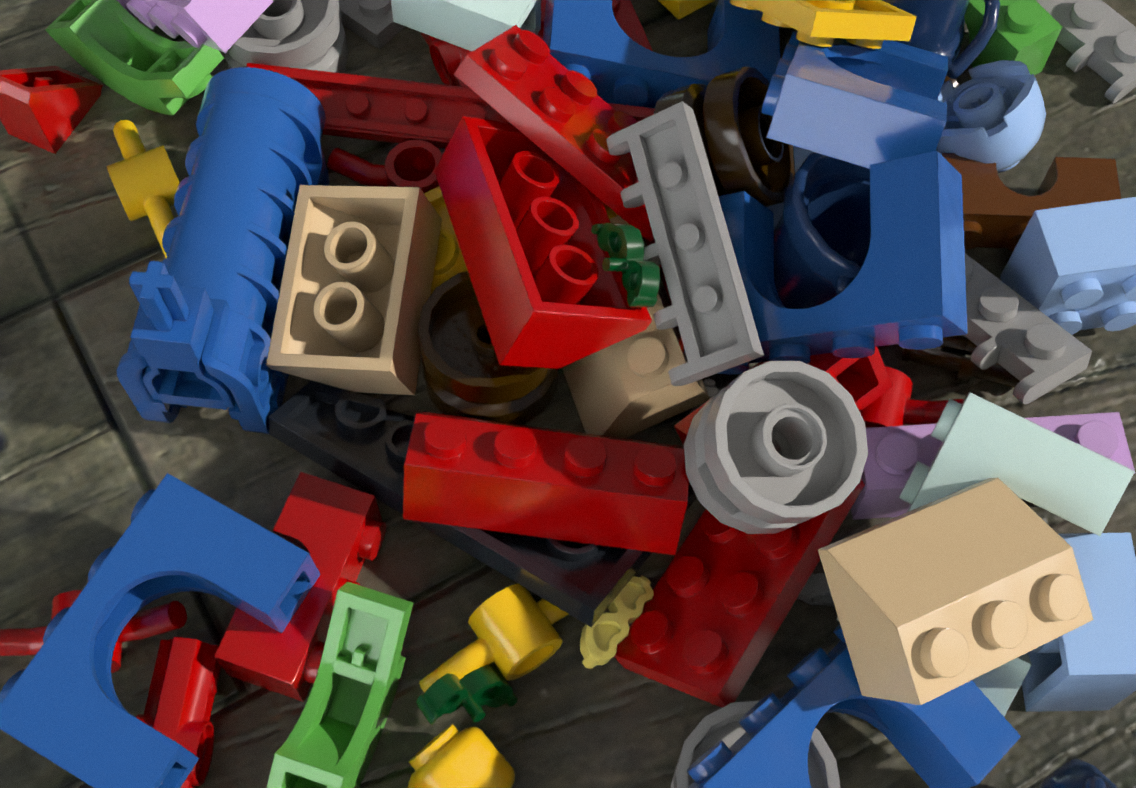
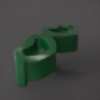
[591,223,660,308]
[416,665,518,725]

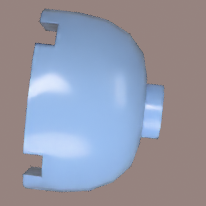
[936,60,1046,173]

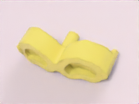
[580,576,654,669]

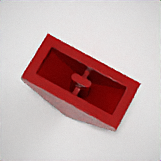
[0,66,103,154]

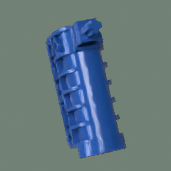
[117,67,329,434]

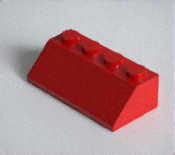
[434,116,652,369]
[403,412,689,555]

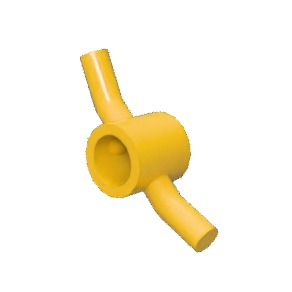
[106,120,180,259]
[419,584,569,693]

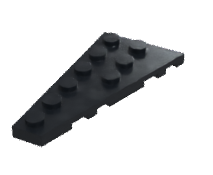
[268,381,696,627]

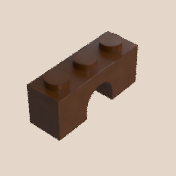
[940,153,1121,251]

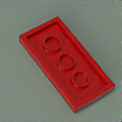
[454,25,654,242]
[614,479,865,708]

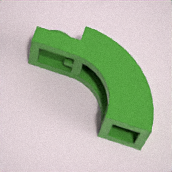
[45,0,224,116]
[267,581,413,788]

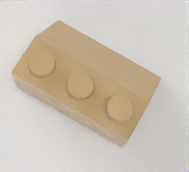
[266,185,442,395]
[562,215,710,438]
[818,478,1094,705]

